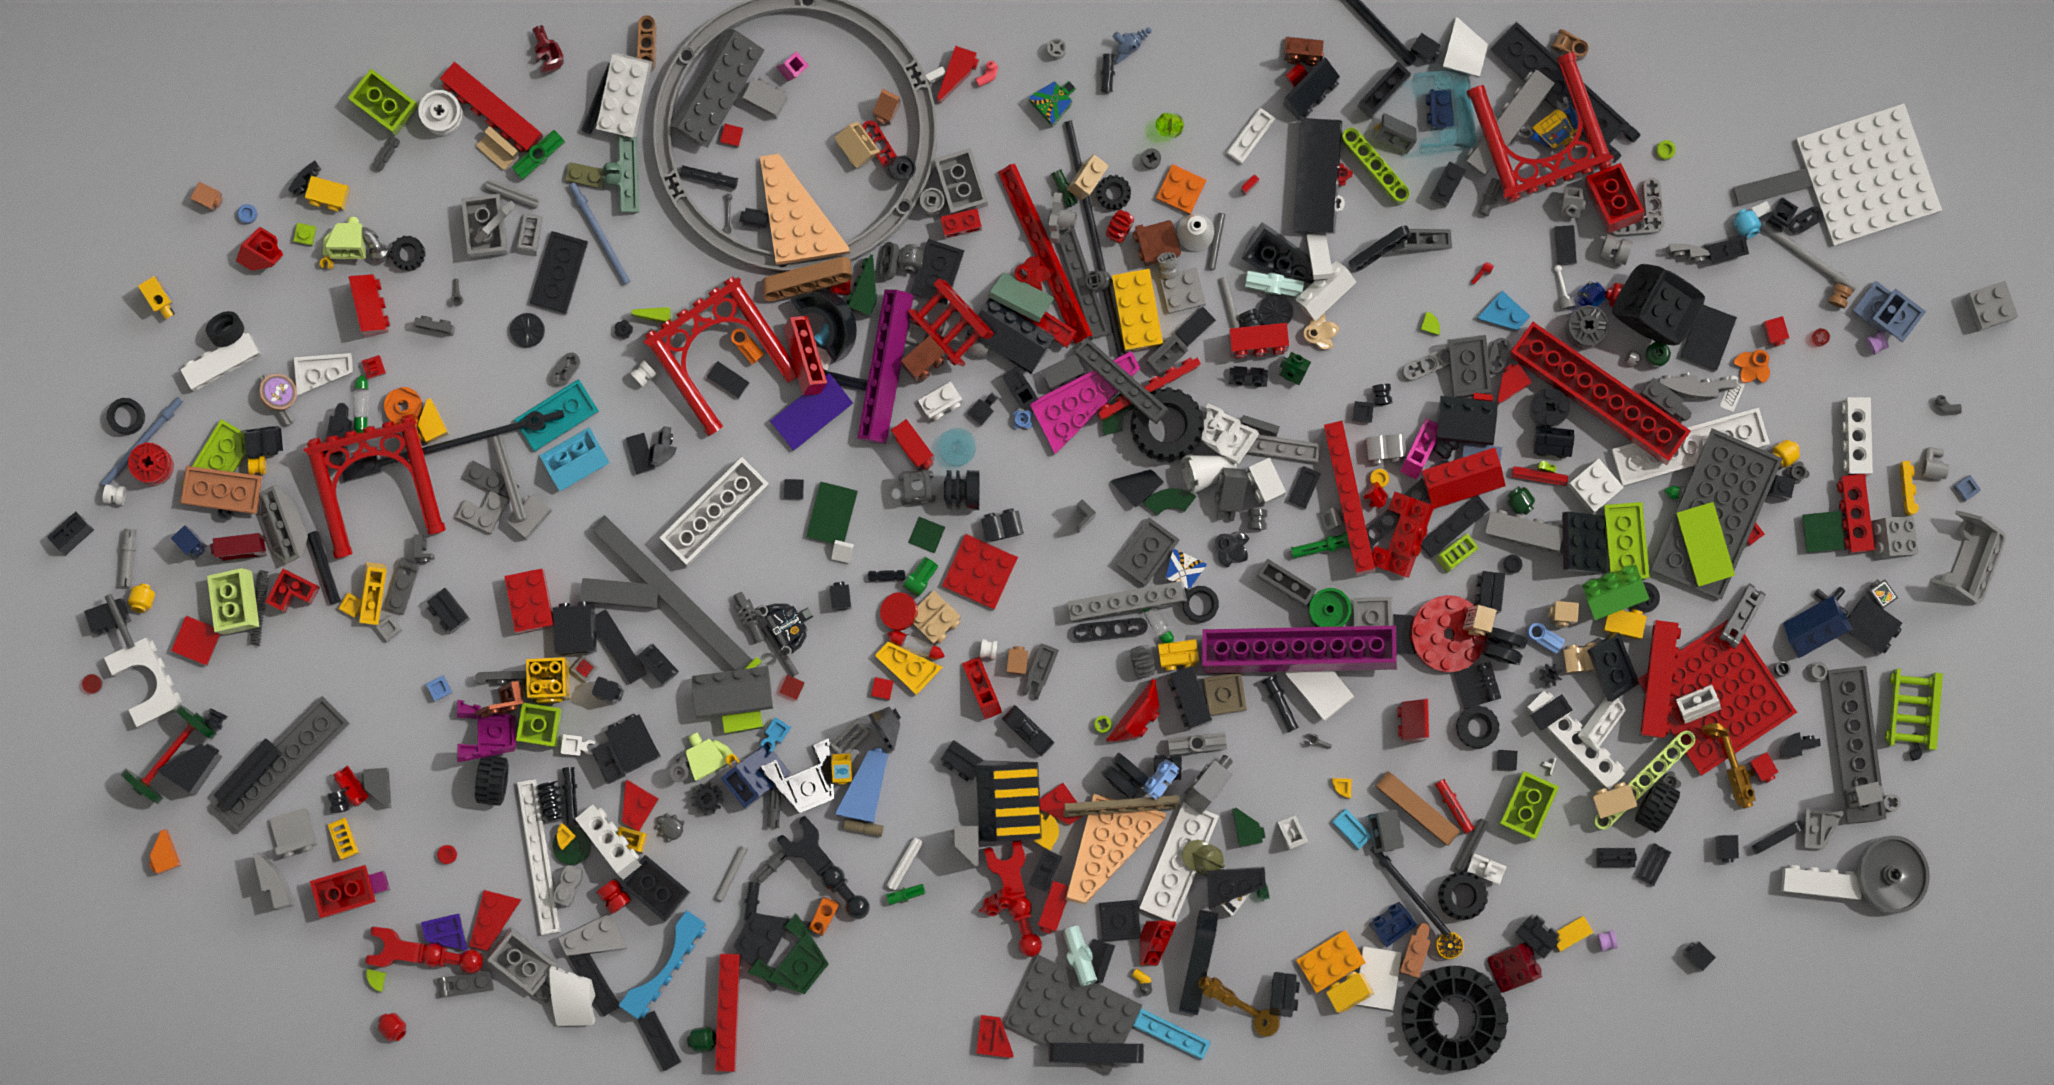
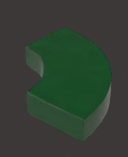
[1102,394,1135,436]
[1143,488,1197,515]

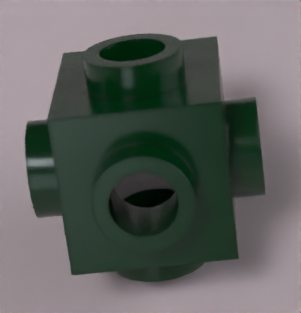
[1279,352,1311,385]

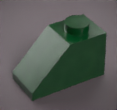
[1232,808,1265,847]

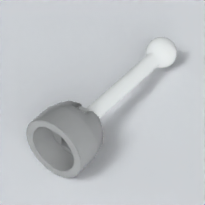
[1554,265,1576,311]

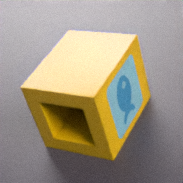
[832,753,852,784]

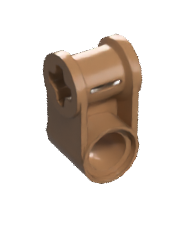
[1551,29,1589,60]

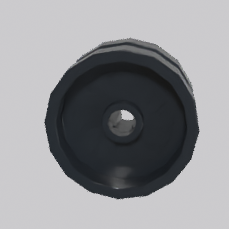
[1480,627,1528,665]
[1101,752,1149,799]

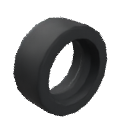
[205,311,245,347]
[107,398,145,435]
[1182,586,1219,623]

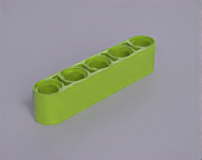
[1341,127,1410,205]

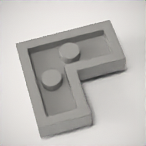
[456,491,508,534]

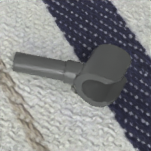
[451,279,464,305]
[1304,734,1332,749]

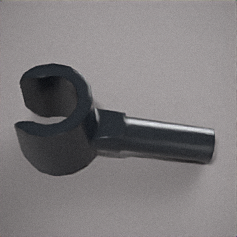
[1909,733,1922,761]

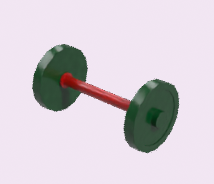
[121,704,217,804]

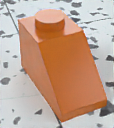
[149,829,182,874]

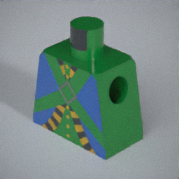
[1029,81,1076,128]

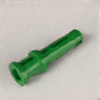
[1291,532,1350,559]

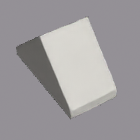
[1278,815,1308,850]

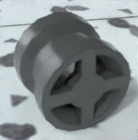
[1142,148,1161,170]

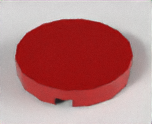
[880,592,918,631]

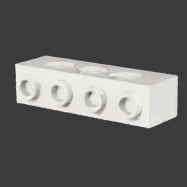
[1841,397,1873,476]
[575,805,641,880]

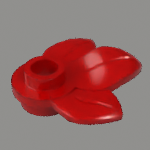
[1015,256,1052,292]

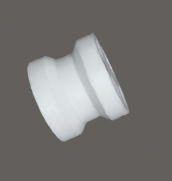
[980,639,998,660]

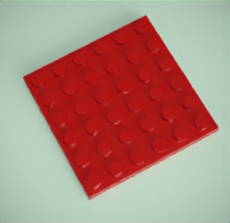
[1637,619,1797,776]

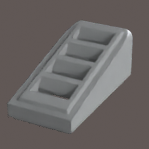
[517,214,543,256]

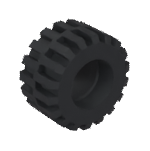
[475,756,509,806]
[1635,780,1680,833]
[1438,871,1488,920]

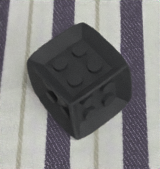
[1612,264,1705,346]

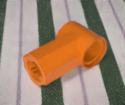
[731,328,765,365]

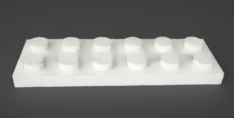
[1139,801,1219,921]

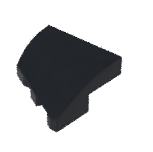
[1111,469,1164,508]

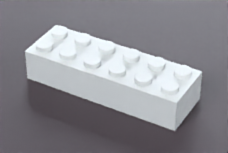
[660,457,770,567]

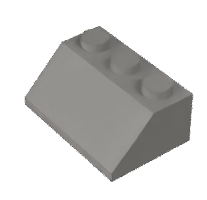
[951,826,979,867]

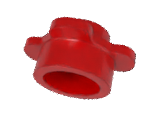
[1339,163,1353,186]

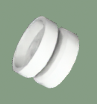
[419,90,463,136]

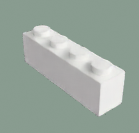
[180,333,261,392]
[1781,865,1861,900]

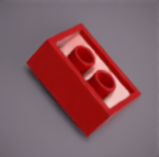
[348,274,391,338]

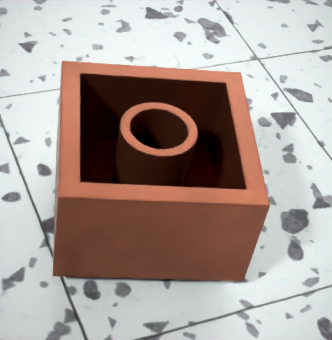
[901,335,945,383]

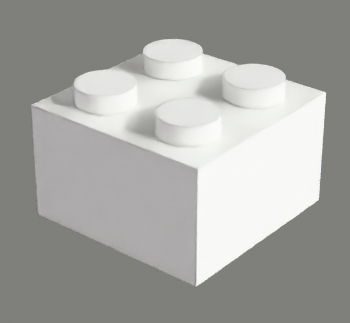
[1247,458,1286,506]
[1567,459,1624,514]

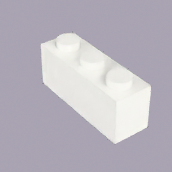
[1295,261,1356,321]

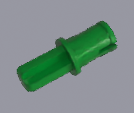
[886,884,925,906]

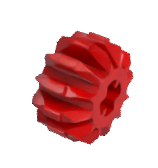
[1106,209,1134,243]

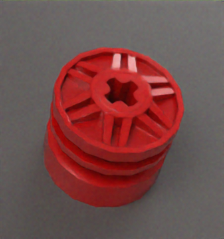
[128,443,174,486]

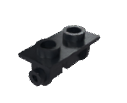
[1229,366,1268,388]
[1596,848,1637,867]

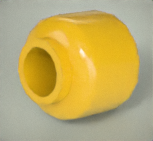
[1771,439,1800,468]
[128,583,155,613]

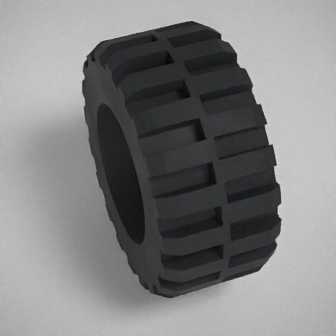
[1130,387,1204,463]

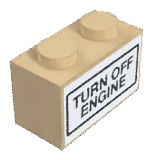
[1463,605,1497,637]

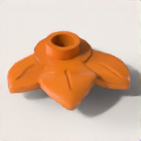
[1733,350,1770,383]

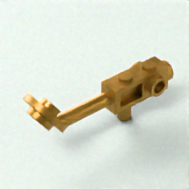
[1701,723,1756,809]
[1198,975,1280,1037]

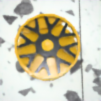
[1436,932,1464,959]

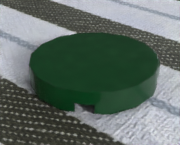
[552,827,591,865]

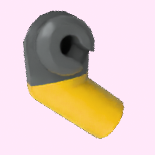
[1132,968,1152,996]

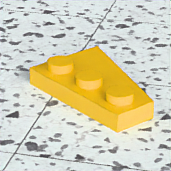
[875,642,943,695]

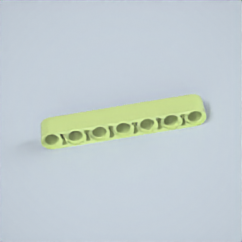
[1594,731,1695,830]

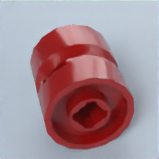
[596,878,632,915]

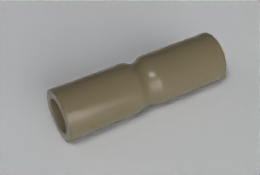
[844,819,884,837]

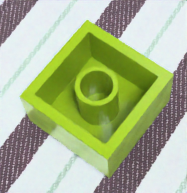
[516,703,563,748]

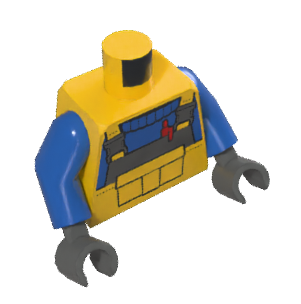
[1520,97,1578,150]

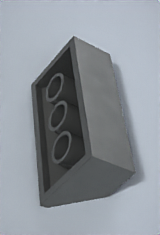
[692,666,773,719]

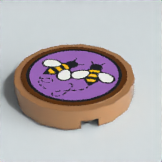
[259,374,297,411]

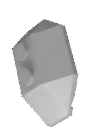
[258,485,308,564]

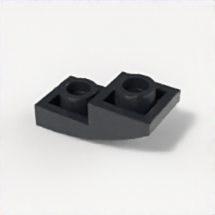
[288,160,321,196]

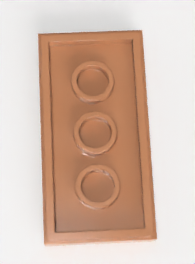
[180,466,263,515]

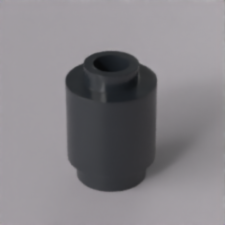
[739,208,768,229]

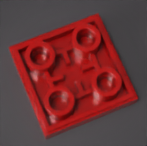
[171,616,221,666]

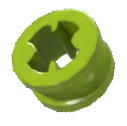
[1094,715,1112,733]

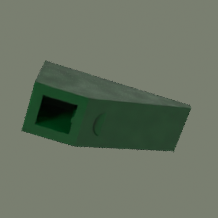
[846,254,877,318]

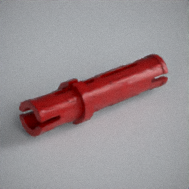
[1434,779,1475,834]

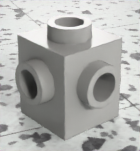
[1557,186,1586,218]

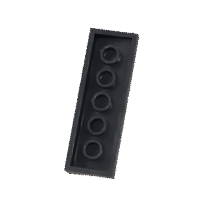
[1293,117,1343,234]

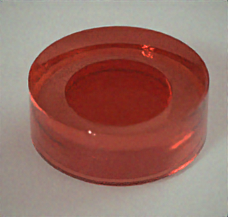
[82,674,103,694]

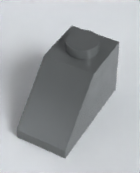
[360,768,391,807]

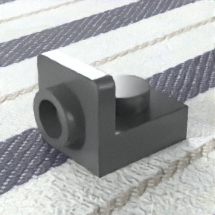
[414,534,435,563]

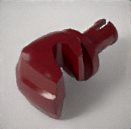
[532,25,564,74]

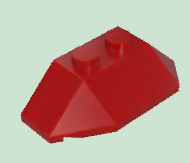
[1106,679,1160,743]

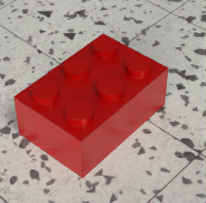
[1585,163,1645,234]
[1228,323,1289,359]
[504,568,554,634]

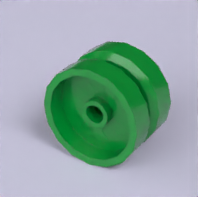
[1307,588,1351,627]

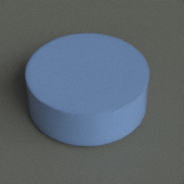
[237,204,258,224]

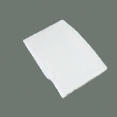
[1285,671,1354,721]

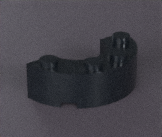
[791,290,857,362]

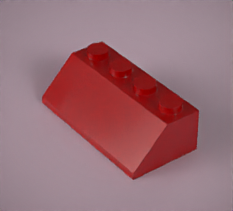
[1421,448,1506,509]

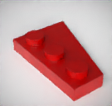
[469,890,522,951]

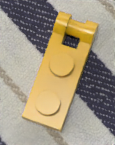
[1899,460,1919,516]

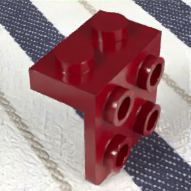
[1487,942,1543,993]

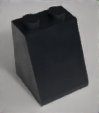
[158,743,222,795]

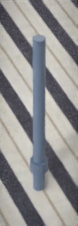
[569,183,631,285]
[100,397,183,486]

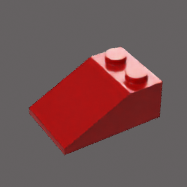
[1397,699,1429,741]
[310,865,376,919]

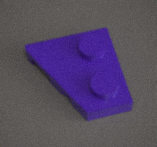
[421,913,468,950]

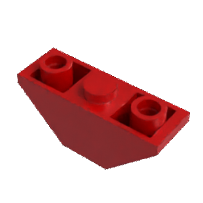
[1139,921,1177,966]

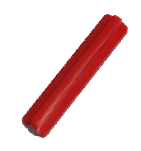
[1512,466,1568,486]

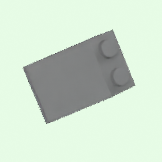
[486,927,557,996]

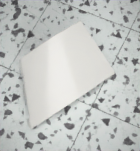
[1442,18,1488,78]
[1201,403,1259,465]
[549,966,595,1026]

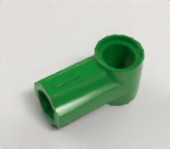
[903,557,939,597]

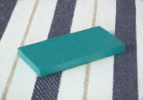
[514,379,599,452]

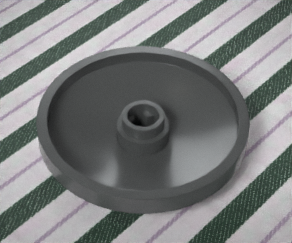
[1857,836,1930,913]

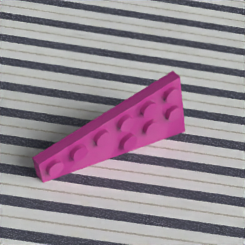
[1030,351,1141,455]

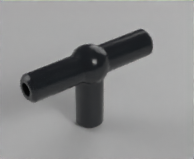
[1814,587,1848,616]

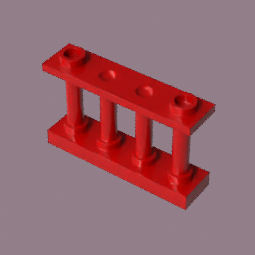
[908,278,994,367]

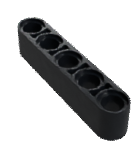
[1048,1043,1144,1063]

